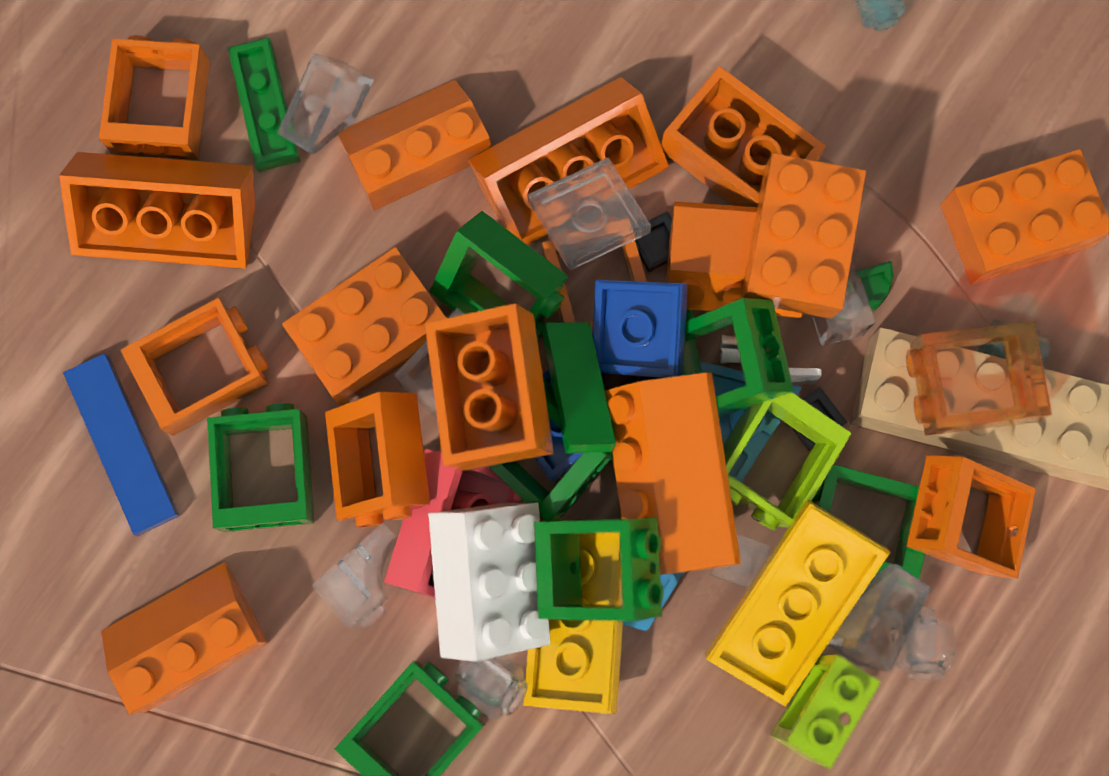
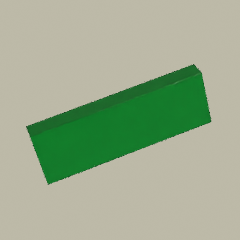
[227,37,301,172]
[542,322,616,453]

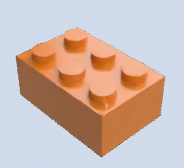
[661,66,826,207]
[940,149,1109,285]
[741,153,866,319]
[281,247,446,406]
[425,303,554,471]

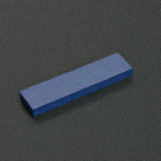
[63,353,179,536]

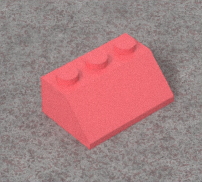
[384,449,521,599]

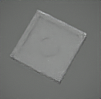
[528,158,651,270]

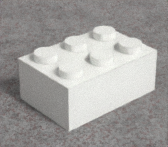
[428,502,550,661]

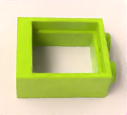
[723,393,852,531]
[769,655,881,769]

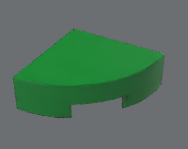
[848,261,893,318]

